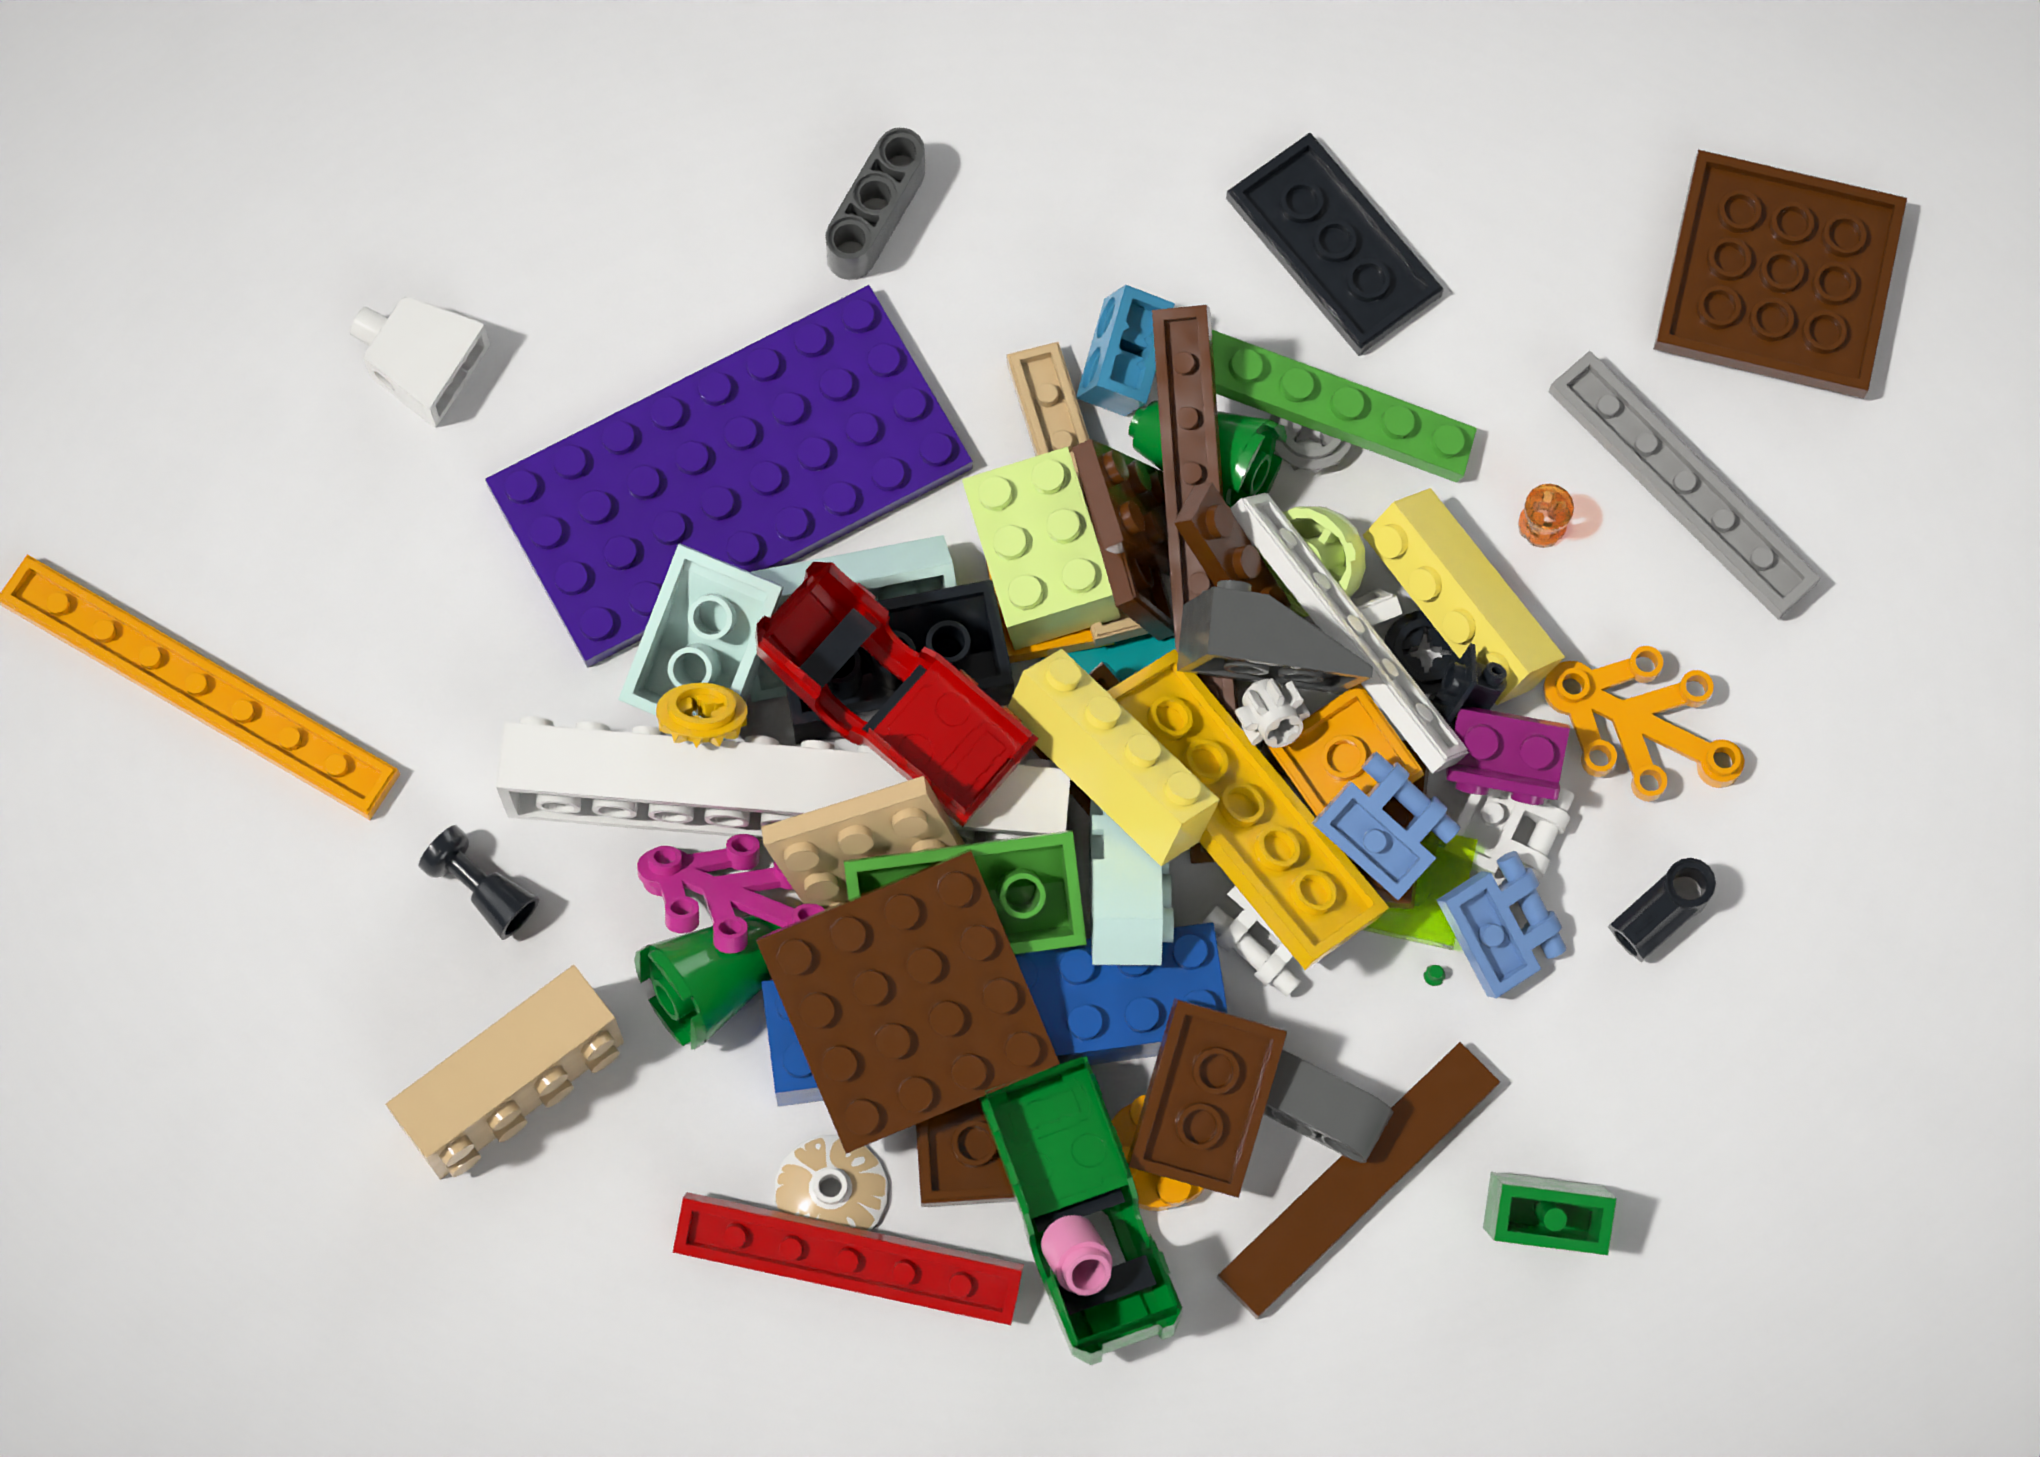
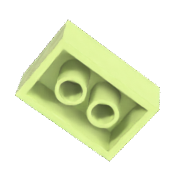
[962,446,1120,650]

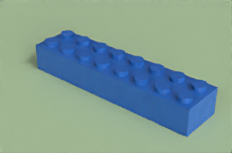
[761,922,1228,1107]

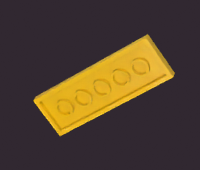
[1107,649,1389,970]

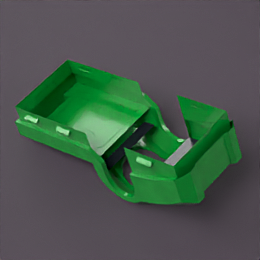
[979,1056,1183,1365]

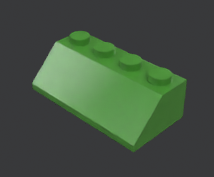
[844,830,1087,954]

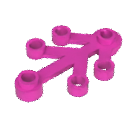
[637,834,825,953]

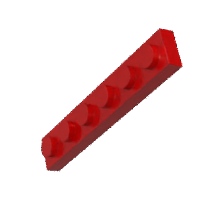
[672,1192,1024,1326]

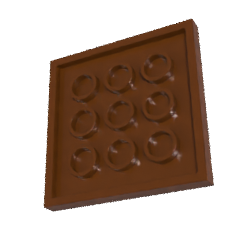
[1653,149,1907,399]
[756,849,1060,1154]

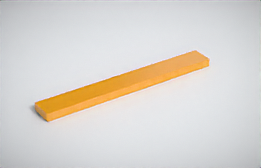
[0,554,400,820]

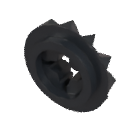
[1384,610,1460,697]

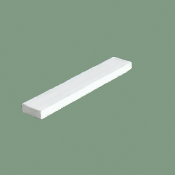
[1230,493,1468,774]

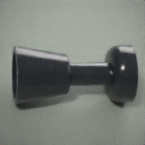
[418,825,540,940]

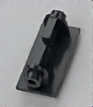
[1429,643,1507,730]

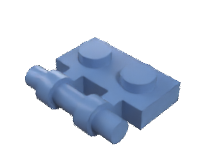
[1312,751,1461,900]
[1437,851,1567,999]

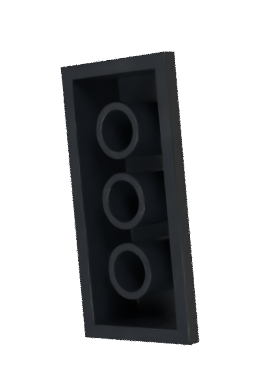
[784,579,1014,745]

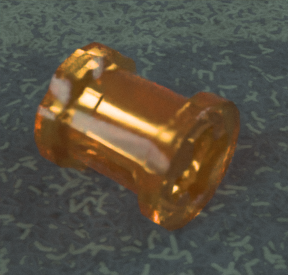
[1518,483,1574,548]

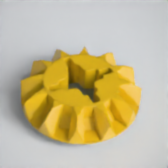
[656,683,747,748]

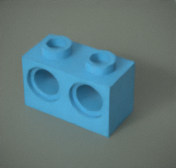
[1076,285,1175,416]

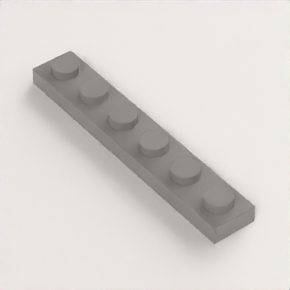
[1548,350,1821,620]

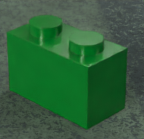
[1483,1172,1617,1255]

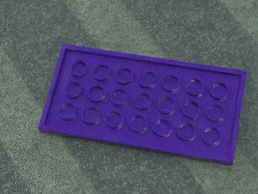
[485,285,973,668]

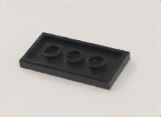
[1226,132,1444,356]

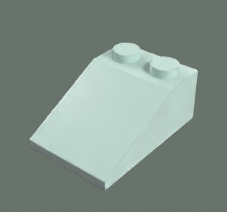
[618,544,784,740]

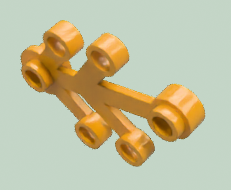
[1543,646,1745,802]

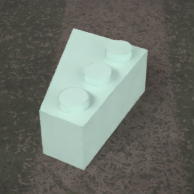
[1089,798,1174,965]

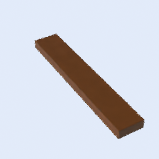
[1217,1042,1500,1319]

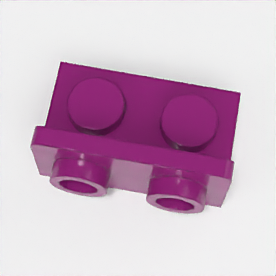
[1446,705,1570,805]

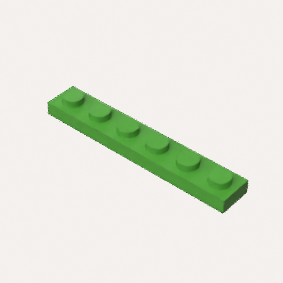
[1155,329,1477,483]

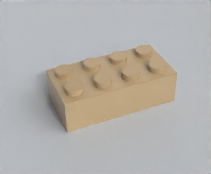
[385,965,624,1180]

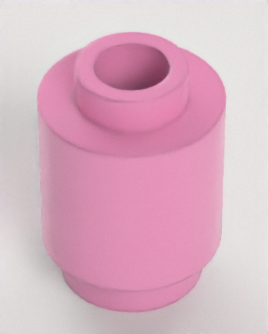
[1041,1215,1113,1296]

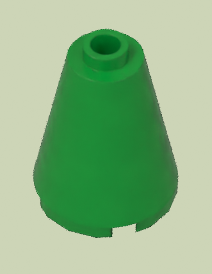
[1128,400,1287,508]
[634,915,782,1050]

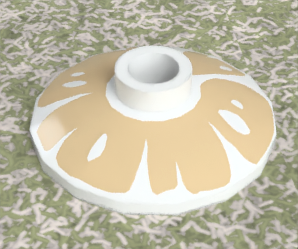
[775,1135,887,1231]

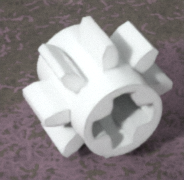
[1235,678,1310,748]

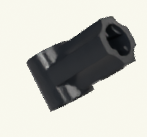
[1608,858,1716,963]

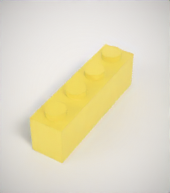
[1362,488,1565,706]
[1008,649,1220,866]

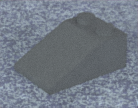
[1177,580,1373,694]

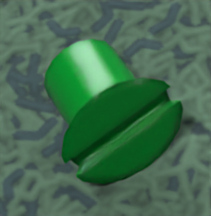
[1423,965,1446,986]

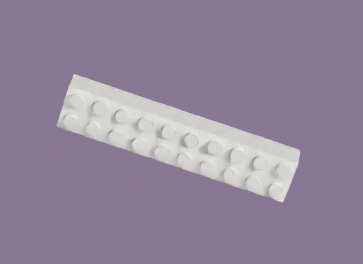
[496,716,1070,844]

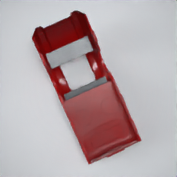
[755,562,1039,827]

